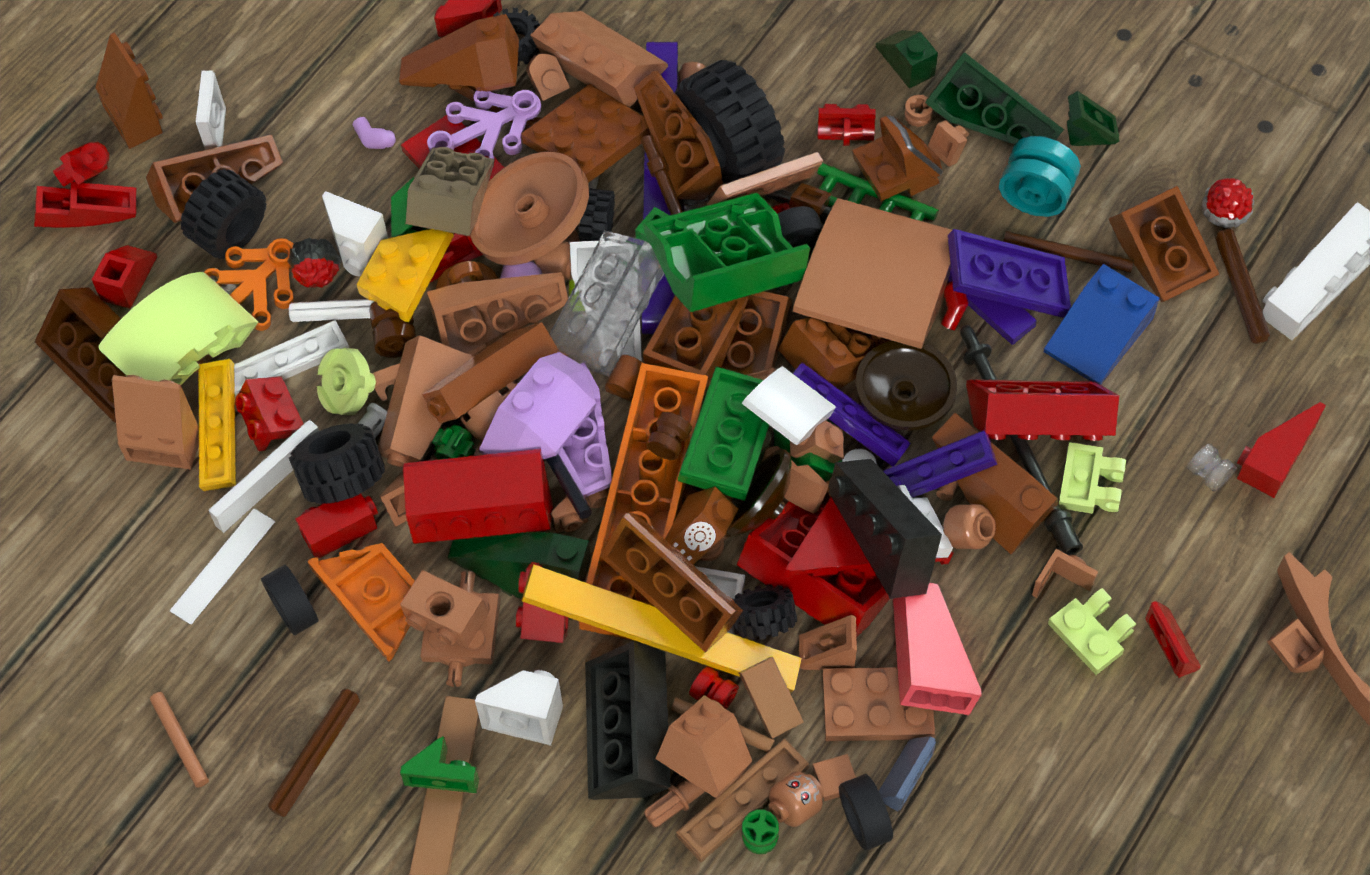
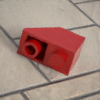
[434,0,502,38]
[91,245,158,309]
[516,562,569,643]

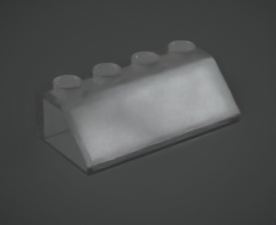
[550,230,664,377]

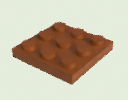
[521,84,651,183]

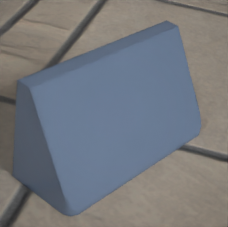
[879,736,936,811]

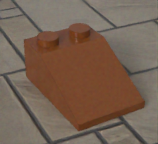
[1109,186,1219,303]
[721,291,792,375]
[643,295,748,388]

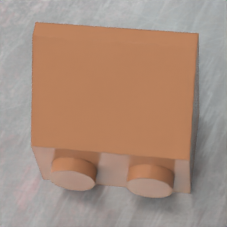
[656,695,752,799]

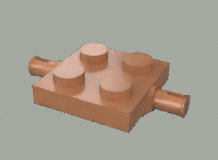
[420,571,501,687]

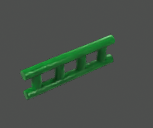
[817,163,939,221]

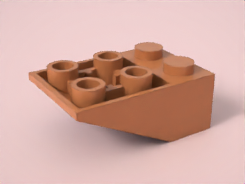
[112,375,199,470]

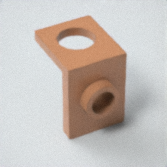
[1032,549,1098,598]

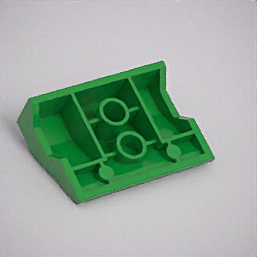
[643,193,810,312]

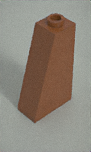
[422,322,559,423]

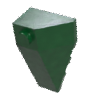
[925,52,1064,145]
[448,532,591,620]

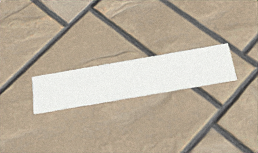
[170,509,276,625]

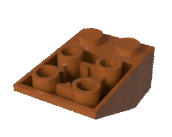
[95,32,163,149]
[778,317,892,389]

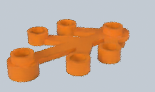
[204,238,294,331]

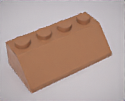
[531,11,668,108]

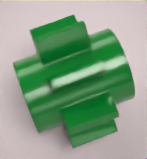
[432,425,476,460]

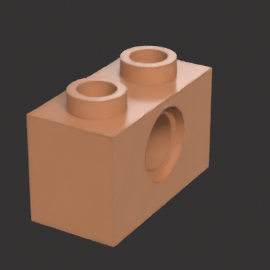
[400,570,489,648]

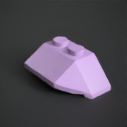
[479,352,596,459]

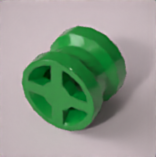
[742,810,779,854]

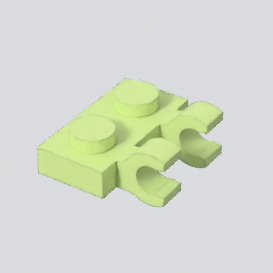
[1059,442,1126,514]
[1048,588,1136,675]

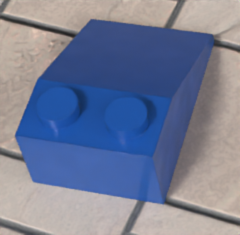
[1043,264,1160,385]

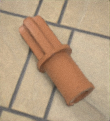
[644,779,705,828]

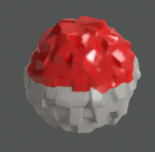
[1201,178,1254,229]

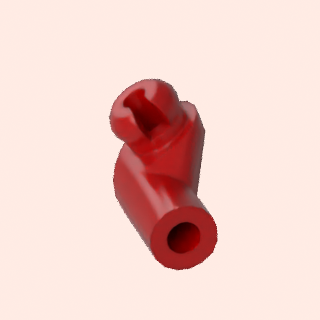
[941,281,969,331]

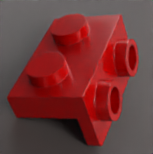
[235,376,303,451]

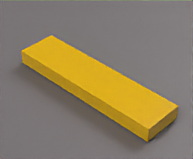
[198,359,236,491]

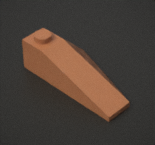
[427,272,569,356]

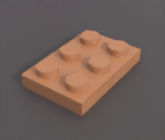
[822,667,935,741]

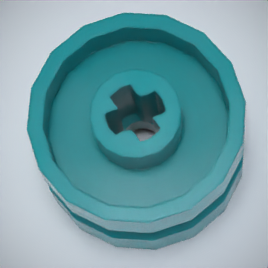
[999,136,1081,217]

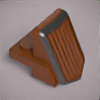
[852,115,943,201]

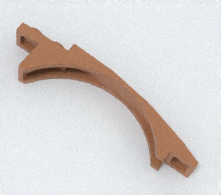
[1277,552,1370,726]

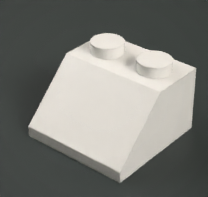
[322,191,388,276]
[475,670,563,745]

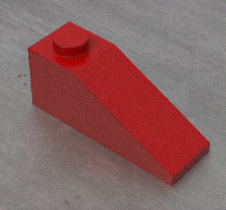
[1237,402,1326,498]

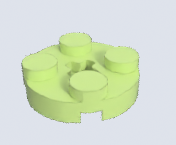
[317,348,376,415]

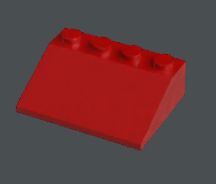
[737,501,890,638]

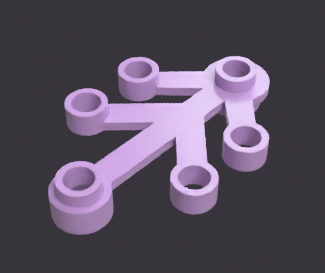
[427,90,541,159]

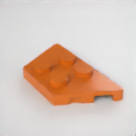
[307,543,415,662]

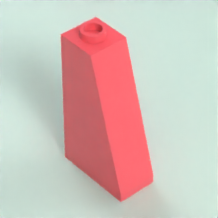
[893,583,981,715]

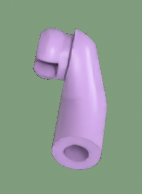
[352,117,396,149]

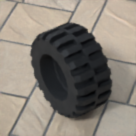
[675,60,785,185]

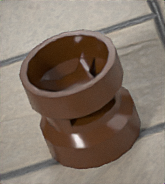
[646,412,692,460]

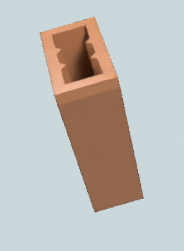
[378,335,474,467]

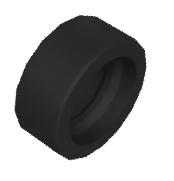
[261,565,319,635]
[838,774,893,851]

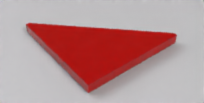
[782,497,954,579]

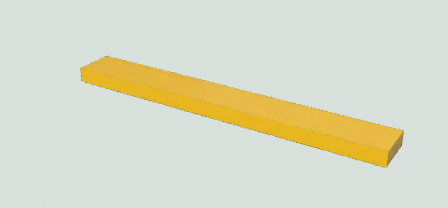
[521,565,802,694]

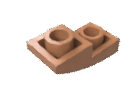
[761,446,829,513]
[551,487,610,534]

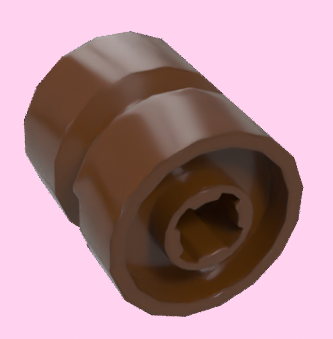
[369,301,416,358]

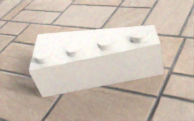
[1262,202,1370,340]

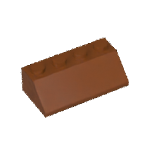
[600,513,743,653]

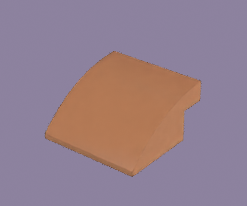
[793,198,952,349]

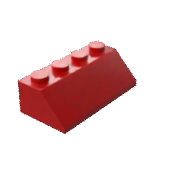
[966,380,1120,441]
[403,449,553,544]

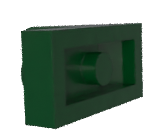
[1067,91,1120,146]

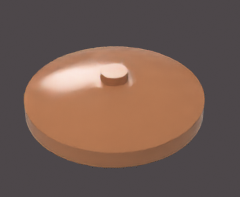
[470,152,589,265]

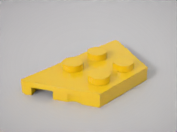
[356,229,454,322]

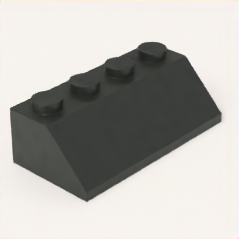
[585,641,671,800]

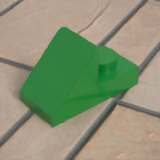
[400,736,479,793]

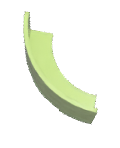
[99,272,258,385]

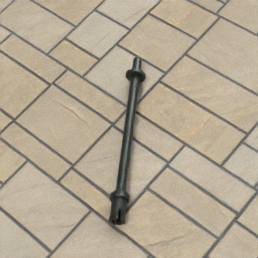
[960,325,1083,555]

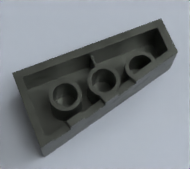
[828,459,942,599]

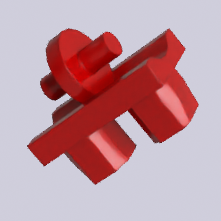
[817,104,876,146]
[53,142,109,187]

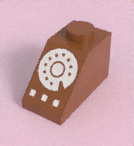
[665,487,738,565]

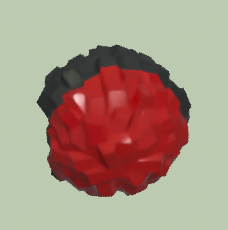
[288,238,341,288]

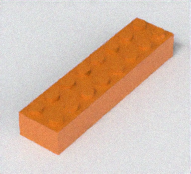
[579,363,708,641]

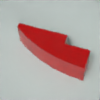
[34,182,136,228]

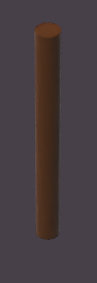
[1003,231,1134,273]

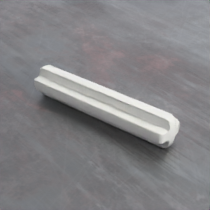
[289,299,374,322]

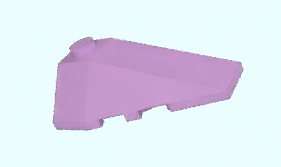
[558,362,612,498]

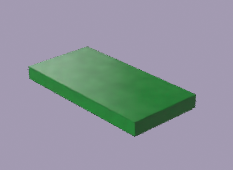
[678,367,769,501]

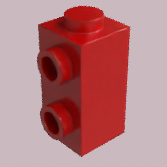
[295,494,378,559]

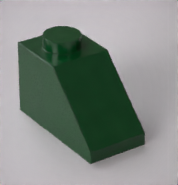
[875,30,938,89]

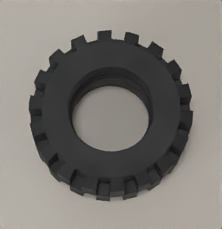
[180,169,267,259]
[289,423,385,504]

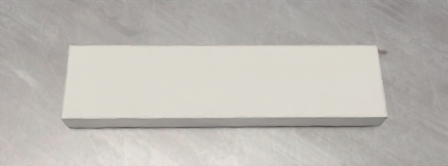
[234,320,349,400]
[209,420,319,533]

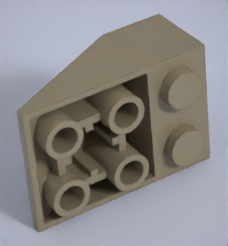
[406,147,495,236]

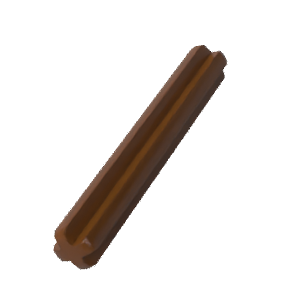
[1216,228,1270,344]
[268,688,360,817]

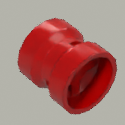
[689,666,739,709]

